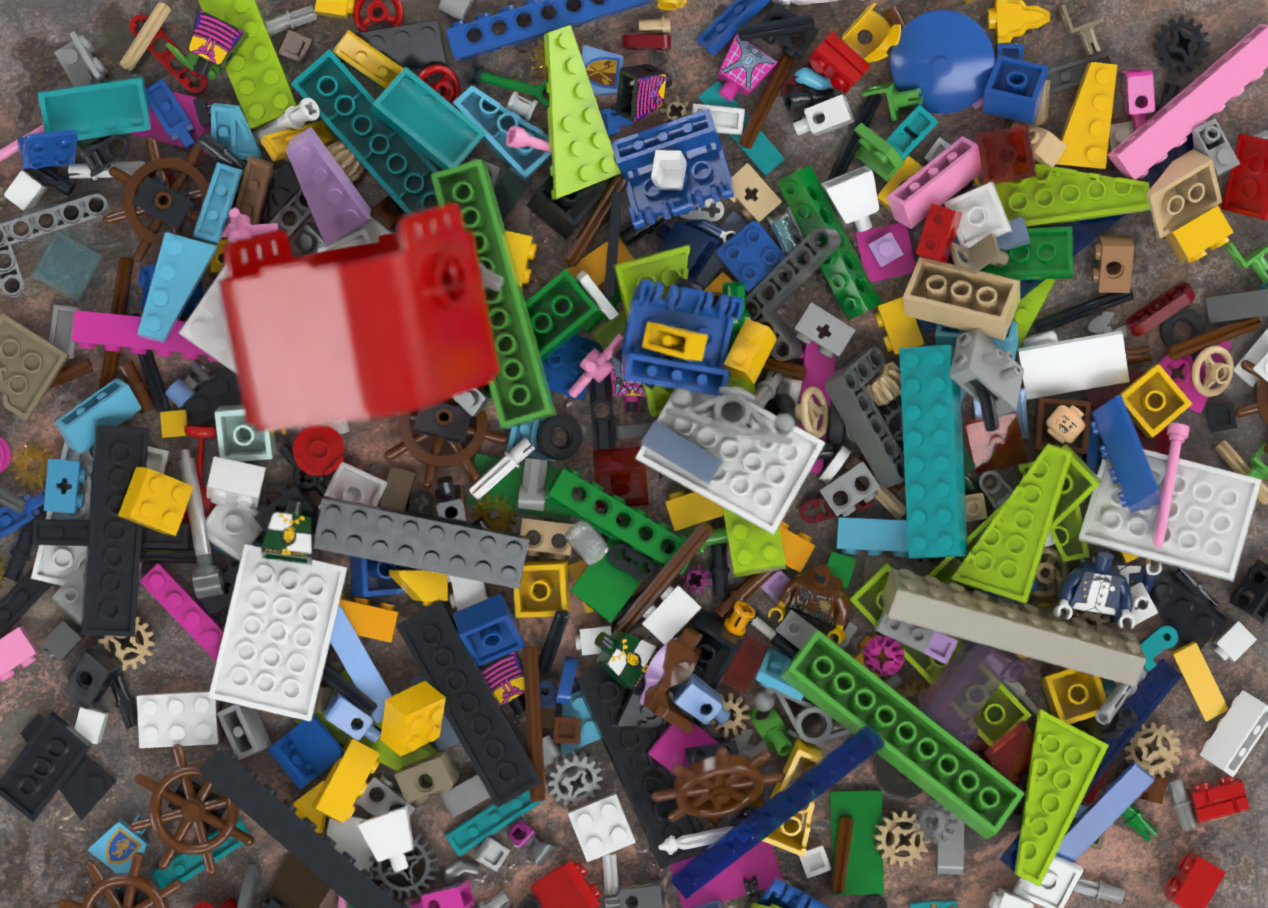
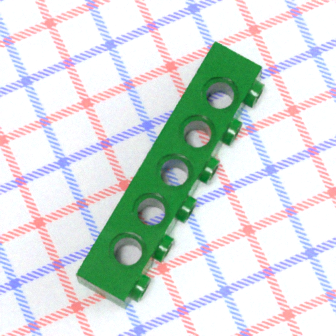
[777,166,882,321]
[544,468,690,577]

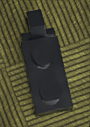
[1069,708,1138,742]

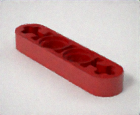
[130,14,208,95]

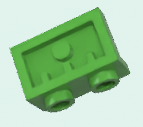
[854,123,905,181]

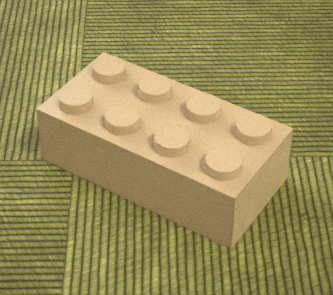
[903,257,1020,340]

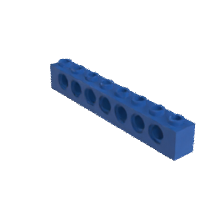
[446,0,653,63]

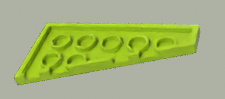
[544,25,621,200]
[1014,709,1109,887]

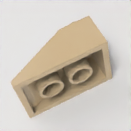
[1147,149,1222,239]

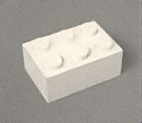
[137,691,221,748]

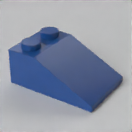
[350,556,415,597]

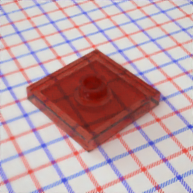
[965,411,1027,473]

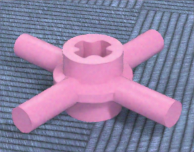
[221,208,279,243]
[567,333,624,398]

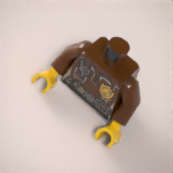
[768,565,851,645]

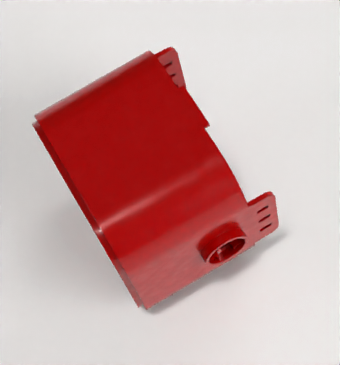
[218,203,500,431]

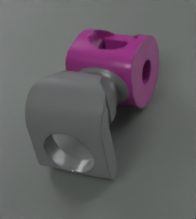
[506,818,557,866]

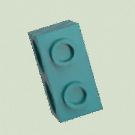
[886,104,938,160]

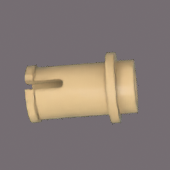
[639,16,671,35]

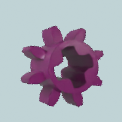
[680,564,711,595]

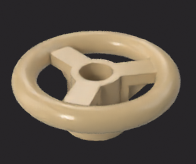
[1192,346,1234,397]
[795,386,829,438]
[1030,547,1070,598]

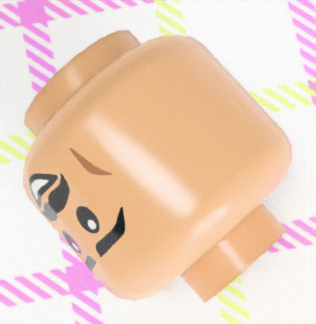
[1046,405,1085,444]

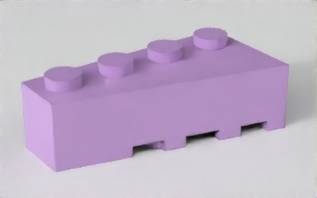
[286,127,371,247]

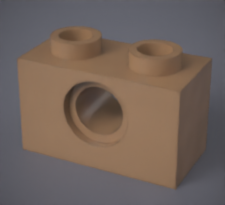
[1092,234,1135,293]

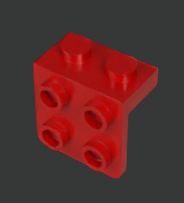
[531,858,602,908]

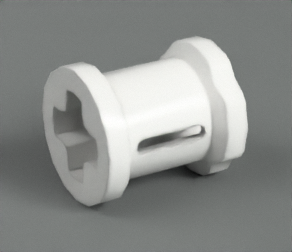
[506,91,538,123]

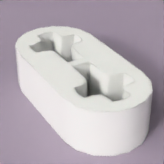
[678,198,724,222]

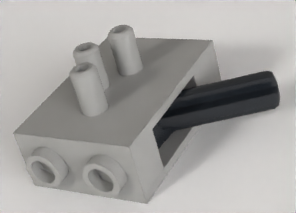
[949,328,1024,432]

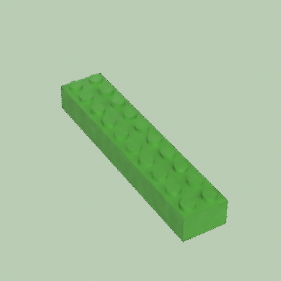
[431,159,557,429]
[780,630,1025,839]

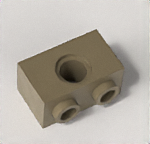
[395,750,459,803]

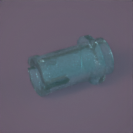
[771,218,798,253]

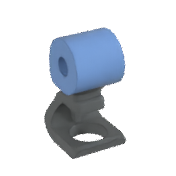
[165,359,215,409]

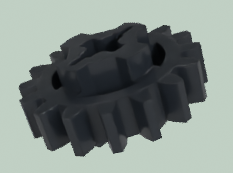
[1152,16,1210,74]

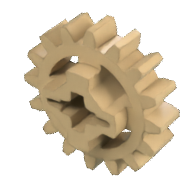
[98,616,156,671]
[1124,722,1182,778]
[873,810,931,867]

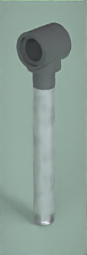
[178,449,224,599]

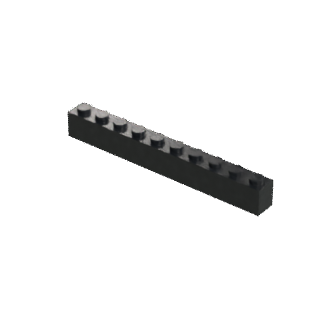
[197,747,410,908]

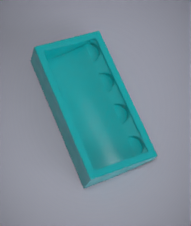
[370,67,486,170]
[38,76,151,140]

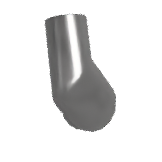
[442,860,480,885]

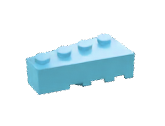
[452,85,552,179]
[137,232,218,343]

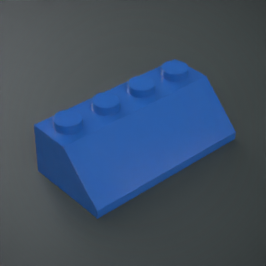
[1089,395,1160,514]

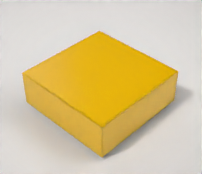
[160,410,188,438]

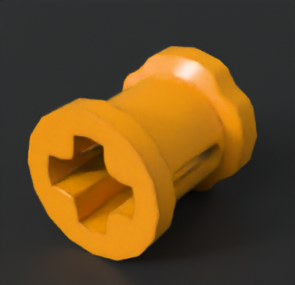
[724,601,756,636]

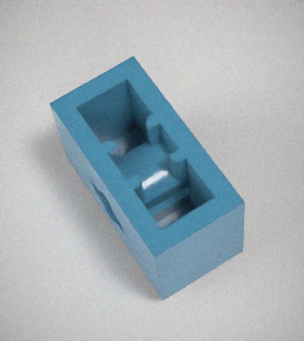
[43,459,87,514]

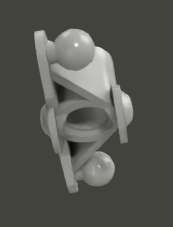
[665,386,795,445]
[754,682,869,754]

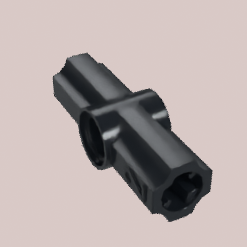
[589,373,616,450]

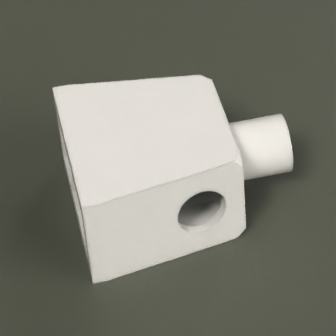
[793,95,855,136]
[821,165,879,232]
[358,806,414,872]

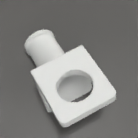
[1129,583,1158,625]

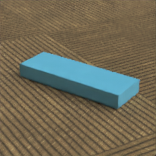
[193,163,243,245]

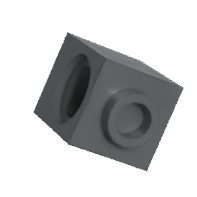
[42,620,86,661]

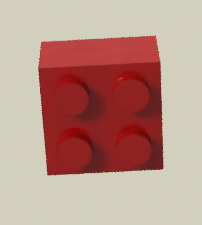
[1164,851,1226,908]

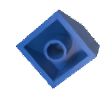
[983,55,1049,124]
[453,593,525,666]

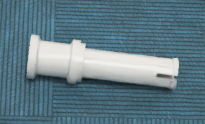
[253,98,320,145]

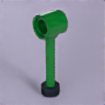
[468,64,550,108]

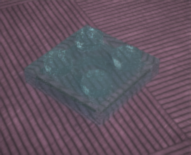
[32,231,103,301]

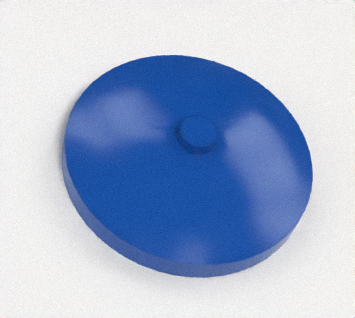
[890,9,995,114]

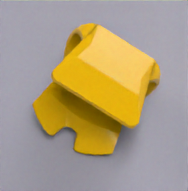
[842,3,901,63]

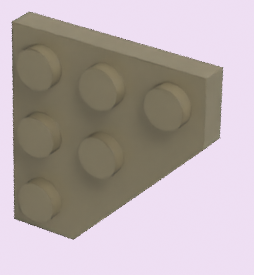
[0,313,69,421]

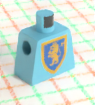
[88,814,150,873]

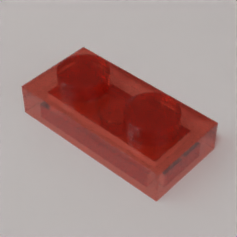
[722,635,769,693]

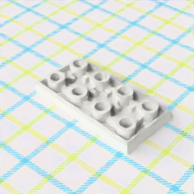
[1018,331,1130,400]

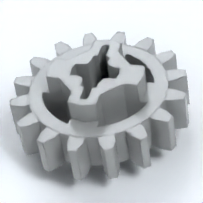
[545,751,603,806]

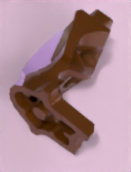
[638,627,703,735]

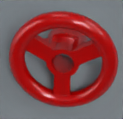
[352,0,404,32]
[417,65,461,105]

